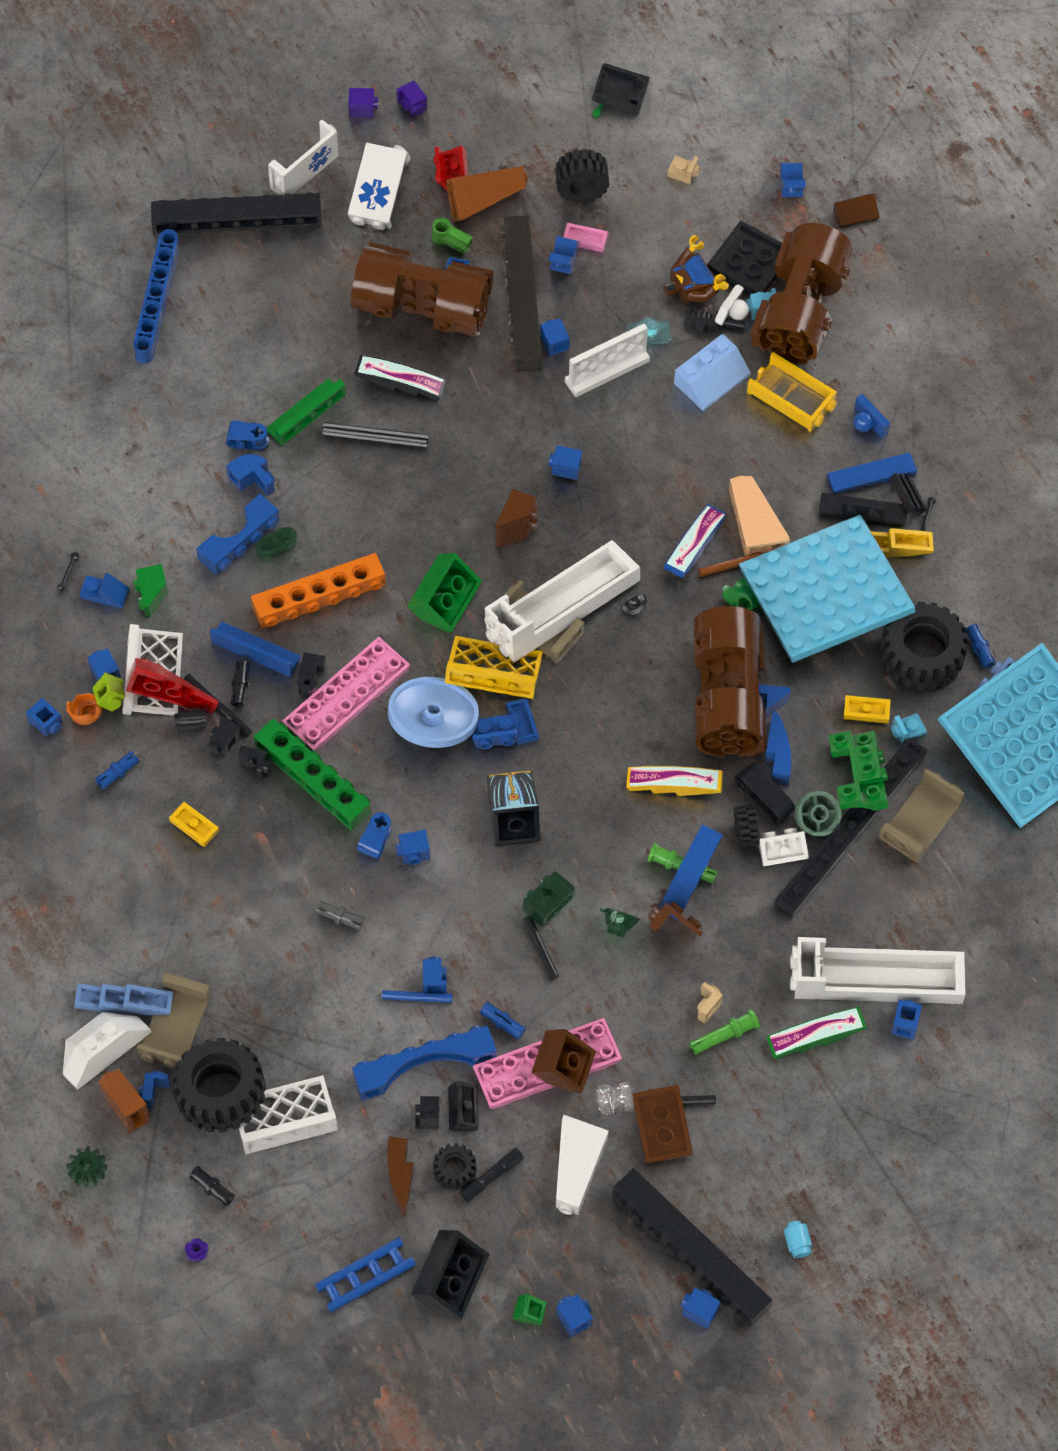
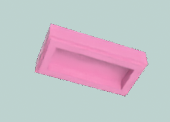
[563,223,608,253]

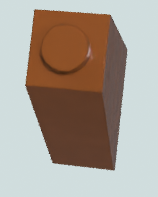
[98,1069,150,1134]

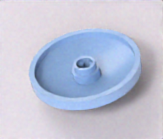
[388,677,479,748]

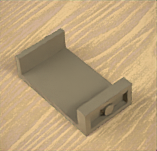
[506,580,584,664]
[879,769,965,862]
[137,973,211,1070]

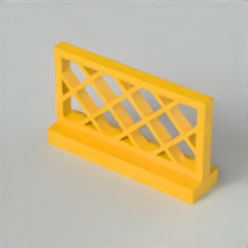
[445,636,543,699]

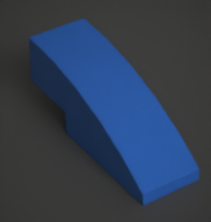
[765,712,791,786]

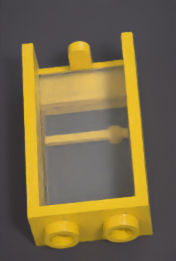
[747,352,837,433]

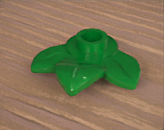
[722,578,761,611]

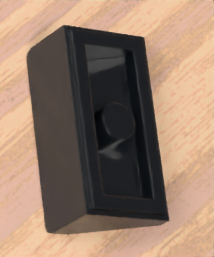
[448,1081,478,1131]

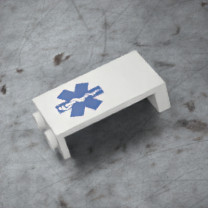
[268,120,338,195]
[348,143,409,230]

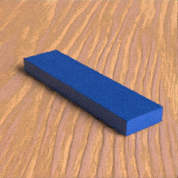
[827,452,917,494]

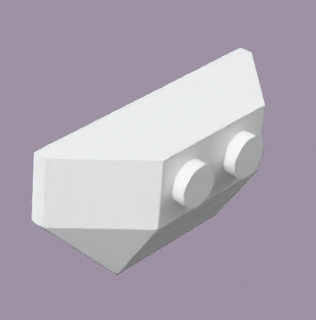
[63,1012,152,1090]

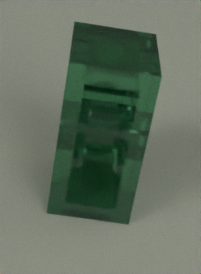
[523,870,575,928]

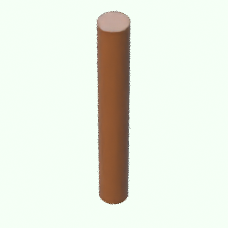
[698,551,762,577]

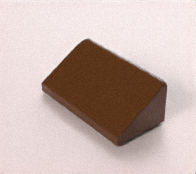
[833,193,880,228]

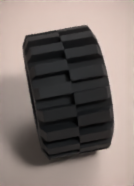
[555,149,609,203]

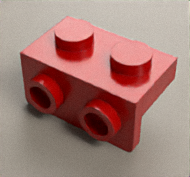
[433,146,468,192]

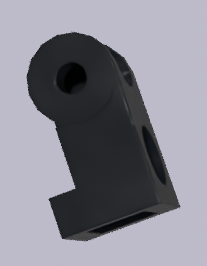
[298,652,326,699]

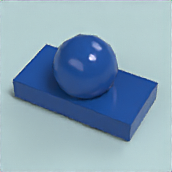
[853,394,890,438]

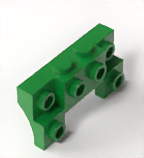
[828,730,889,811]

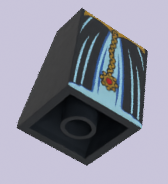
[487,771,541,845]

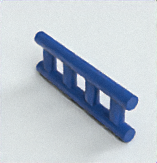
[314,1237,416,1313]

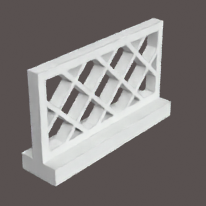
[565,323,650,398]
[122,624,183,716]
[239,1075,338,1155]

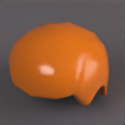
[66,693,103,725]

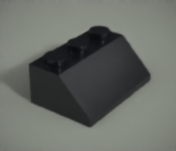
[411,1230,490,1319]

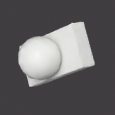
[715,284,749,326]

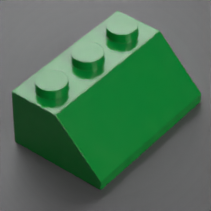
[407,553,482,633]

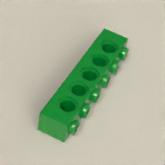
[254,719,371,831]

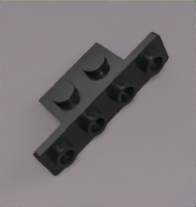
[819,493,907,525]

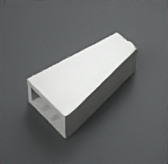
[556,1115,609,1215]

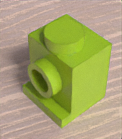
[92,673,125,711]

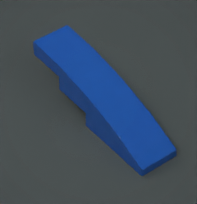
[659,824,723,921]

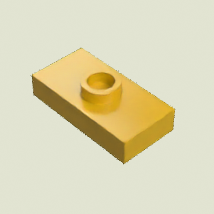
[843,695,891,724]
[169,802,219,847]

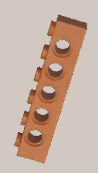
[251,553,386,628]

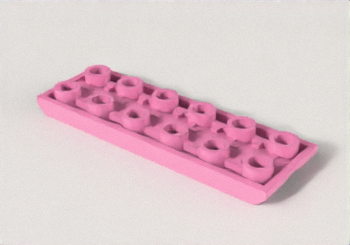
[282,637,410,751]
[473,1018,622,1109]

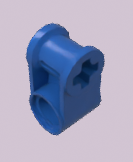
[226,421,269,451]
[357,812,391,859]

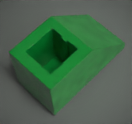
[133,564,168,618]

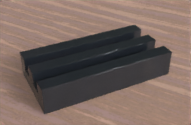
[889,473,927,514]

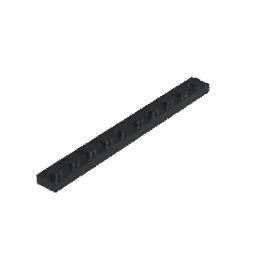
[774,737,927,916]

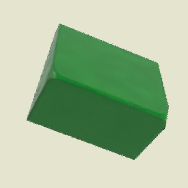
[513,1294,547,1325]

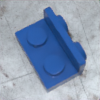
[472,714,521,749]

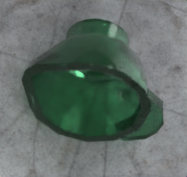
[600,908,640,938]

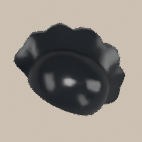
[621,594,647,615]

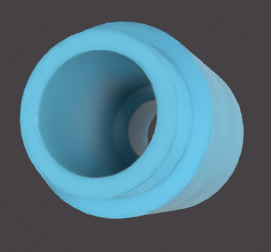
[783,1221,813,1258]

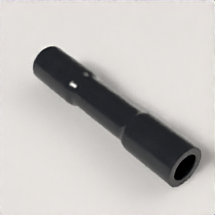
[459,1147,524,1202]

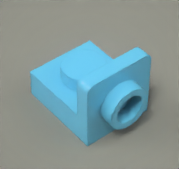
[891,713,927,745]

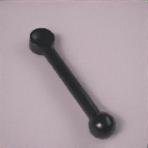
[920,497,936,531]
[57,552,79,592]

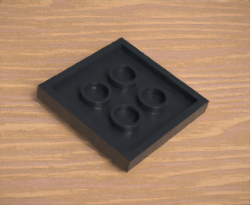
[707,220,782,294]

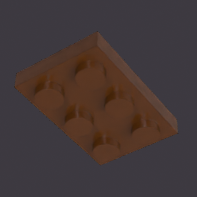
[631,1084,693,1165]

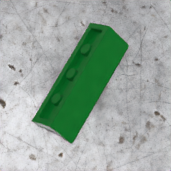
[266,379,346,446]

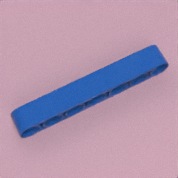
[133,229,179,364]

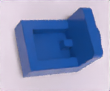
[138,1071,170,1109]

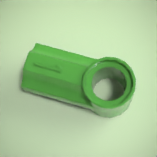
[431,218,473,254]

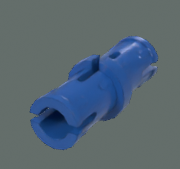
[965,624,997,669]
[95,751,139,790]
[479,1001,526,1040]

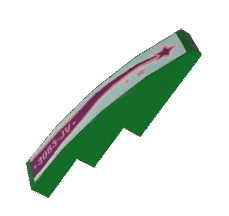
[766,1006,867,1060]

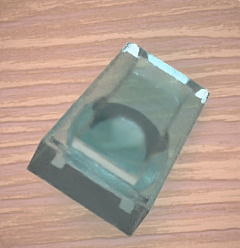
[626,317,671,345]

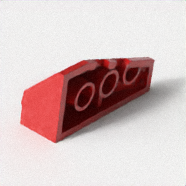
[126,658,218,714]

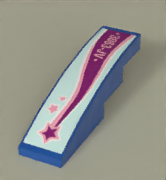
[664,504,727,578]

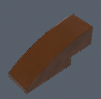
[387,1136,414,1216]

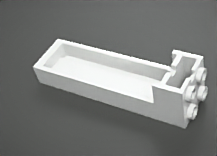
[484,540,640,662]
[790,937,965,1004]

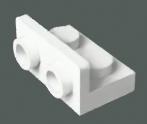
[759,827,809,866]

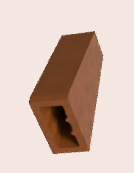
[446,166,528,222]

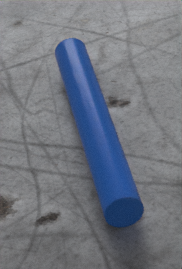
[382,990,453,1003]

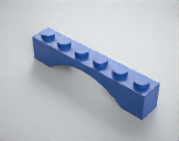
[352,1026,497,1101]

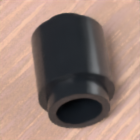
[174,707,207,731]

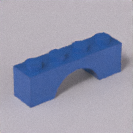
[196,494,280,575]

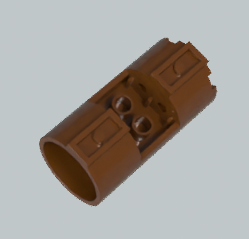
[750,223,853,365]
[351,242,494,338]
[694,606,766,758]

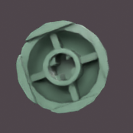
[794,790,842,836]

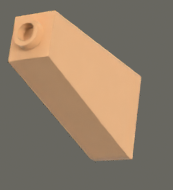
[729,476,790,556]

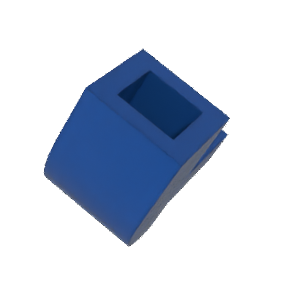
[779,163,806,197]
[549,236,580,274]
[226,454,275,496]

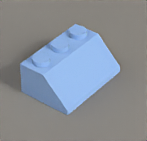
[674,334,751,411]

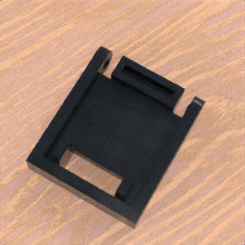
[592,63,650,115]

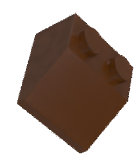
[495,489,540,548]
[531,1029,596,1093]

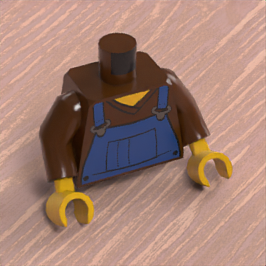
[663,235,729,303]

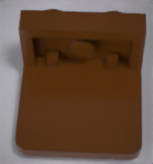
[648,901,703,936]

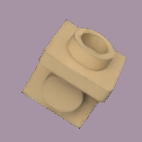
[667,156,701,184]
[697,982,723,1024]

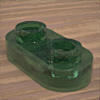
[256,527,298,560]

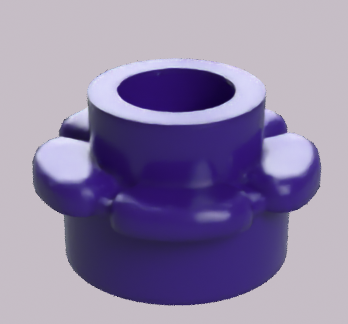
[185,1238,209,1262]

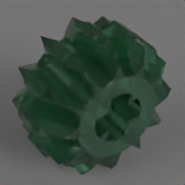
[66,1145,108,1188]

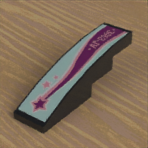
[354,355,446,401]

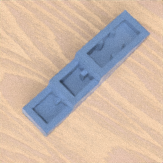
[74,983,173,1015]

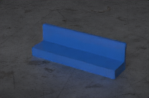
[210,621,301,677]

